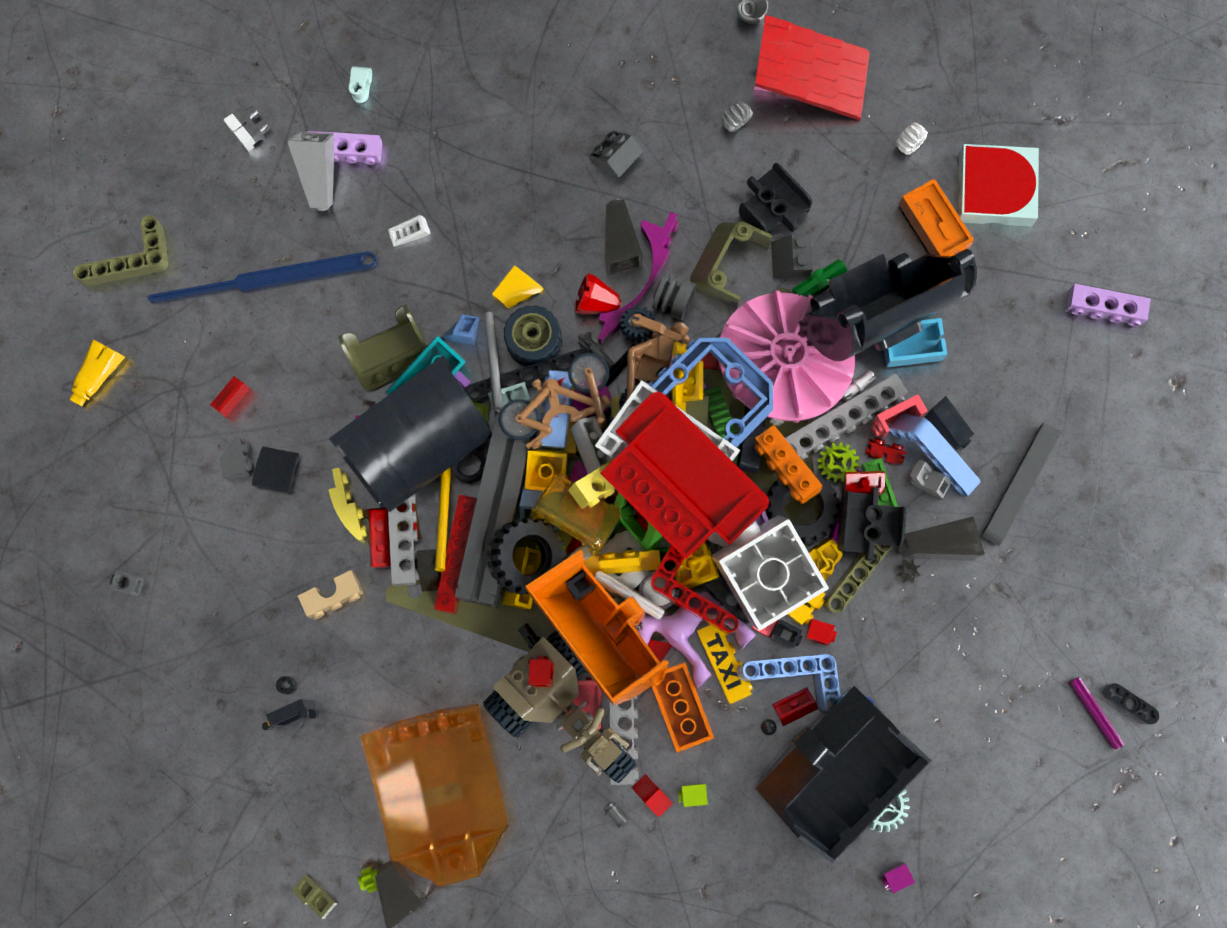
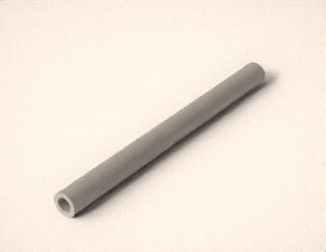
[484,312,503,412]

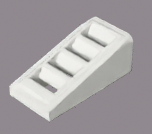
[388,215,431,247]

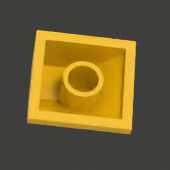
[525,449,569,493]

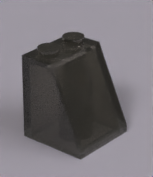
[375,860,428,928]

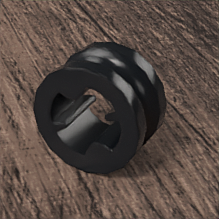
[276,676,295,694]

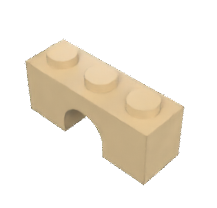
[298,570,364,620]

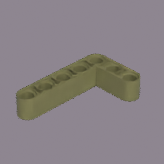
[73,215,169,286]
[823,528,892,613]

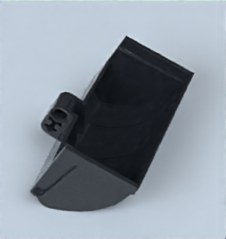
[329,356,492,513]
[755,686,932,864]

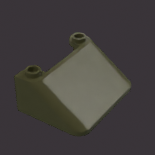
[338,304,426,390]

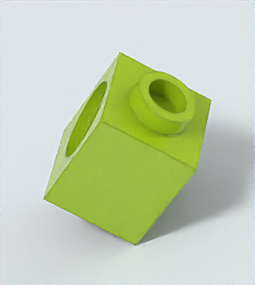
[678,784,708,807]

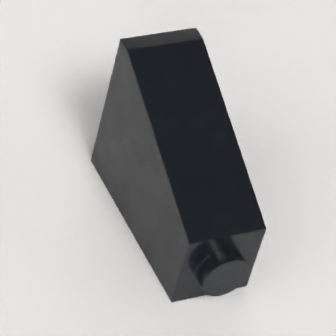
[924,396,974,450]

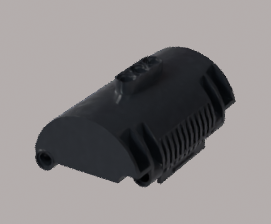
[799,249,977,361]

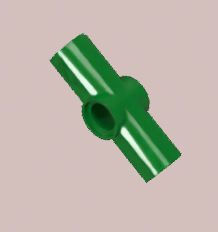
[792,259,848,297]

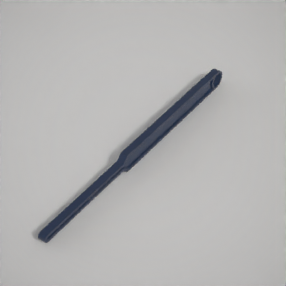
[147,251,377,303]

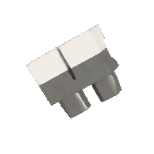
[223,106,270,152]

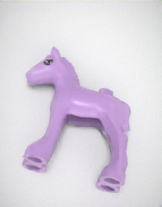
[635,591,756,689]

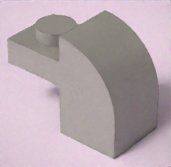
[910,459,951,499]

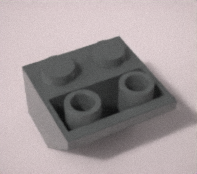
[589,131,644,177]

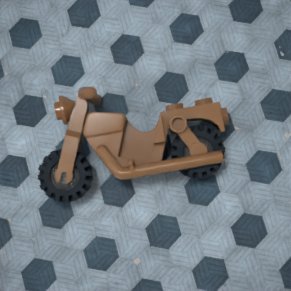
[619,305,691,410]

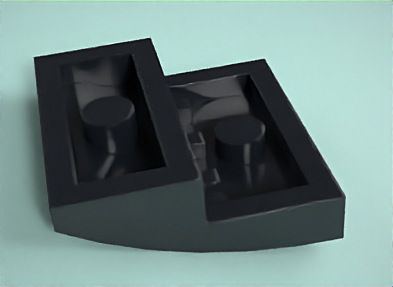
[252,446,300,493]

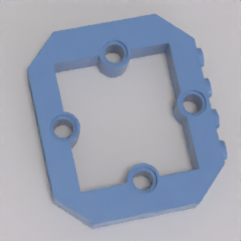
[648,338,773,447]

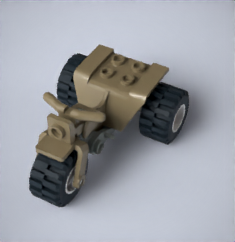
[483,630,637,783]

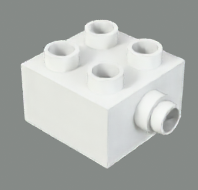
[711,515,829,631]

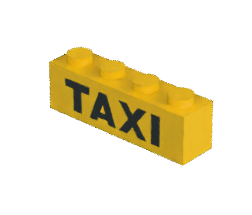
[696,625,753,705]

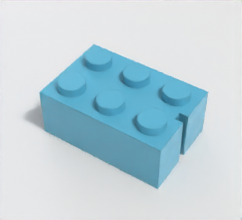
[884,318,947,367]

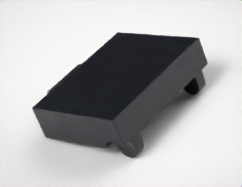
[262,699,317,731]

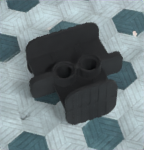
[739,163,813,232]
[837,487,907,561]

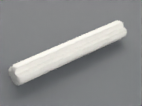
[594,570,665,619]

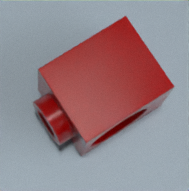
[805,619,837,646]
[529,656,554,687]

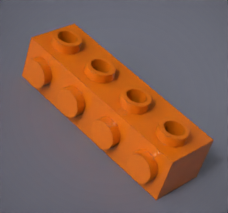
[754,425,822,504]

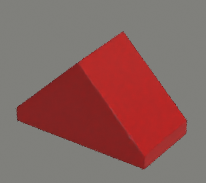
[631,774,673,817]

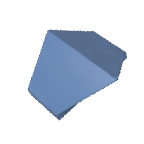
[440,314,480,345]

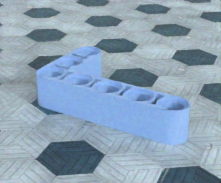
[889,414,980,497]
[737,654,840,713]

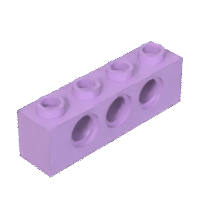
[307,131,383,165]
[1066,284,1151,326]

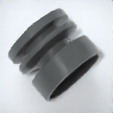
[652,272,697,320]

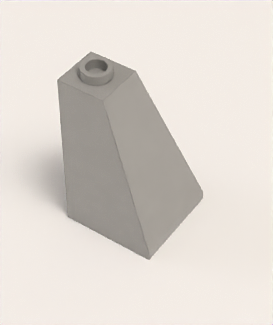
[288,132,334,211]

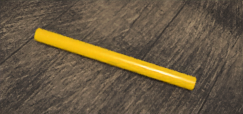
[435,467,451,571]

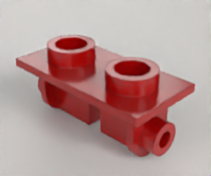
[865,438,907,465]

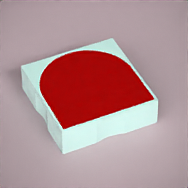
[957,144,1039,227]

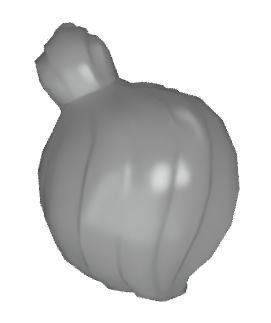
[736,0,768,24]

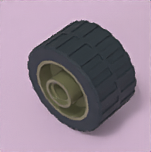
[503,305,562,367]

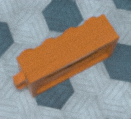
[899,178,974,256]

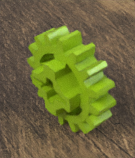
[817,442,860,484]

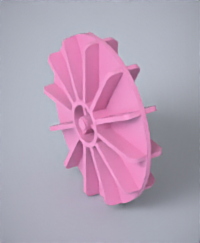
[718,290,855,423]

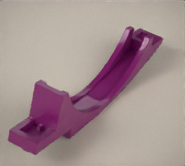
[598,212,679,345]

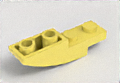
[328,467,368,543]

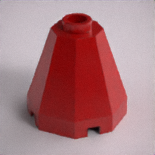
[574,273,622,314]

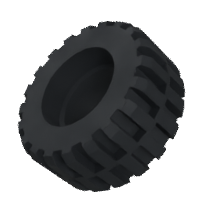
[765,473,840,546]
[487,518,567,595]

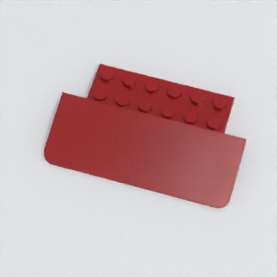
[600,392,769,560]

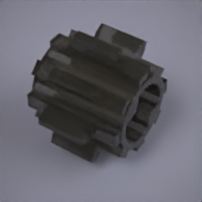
[896,559,921,583]

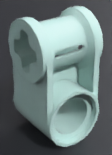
[349,66,372,103]

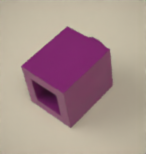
[880,862,915,894]

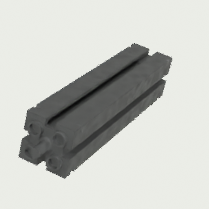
[455,407,537,609]

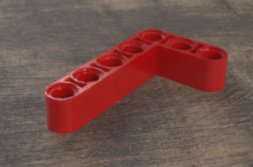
[651,545,739,634]

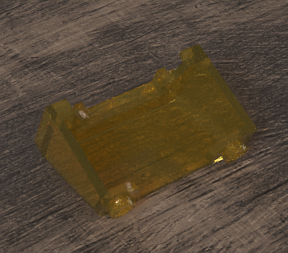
[530,473,622,556]

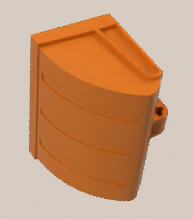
[525,550,669,705]

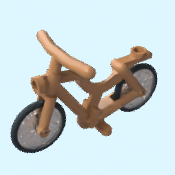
[499,353,611,450]

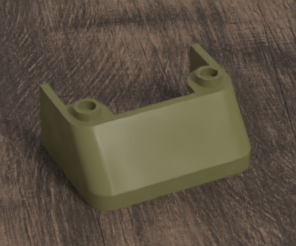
[690,222,772,309]

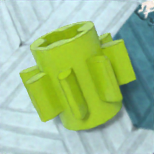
[357,866,382,893]

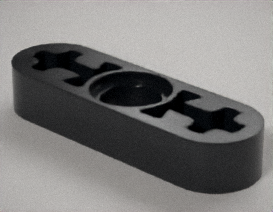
[1103,683,1159,725]

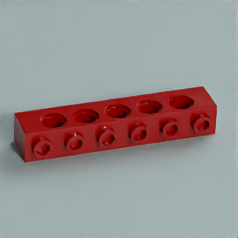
[434,495,477,615]

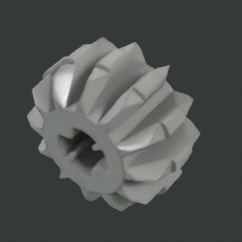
[721,101,753,132]

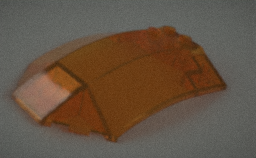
[360,703,509,887]

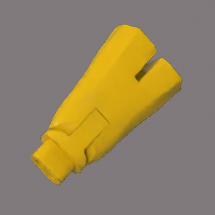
[69,339,125,406]

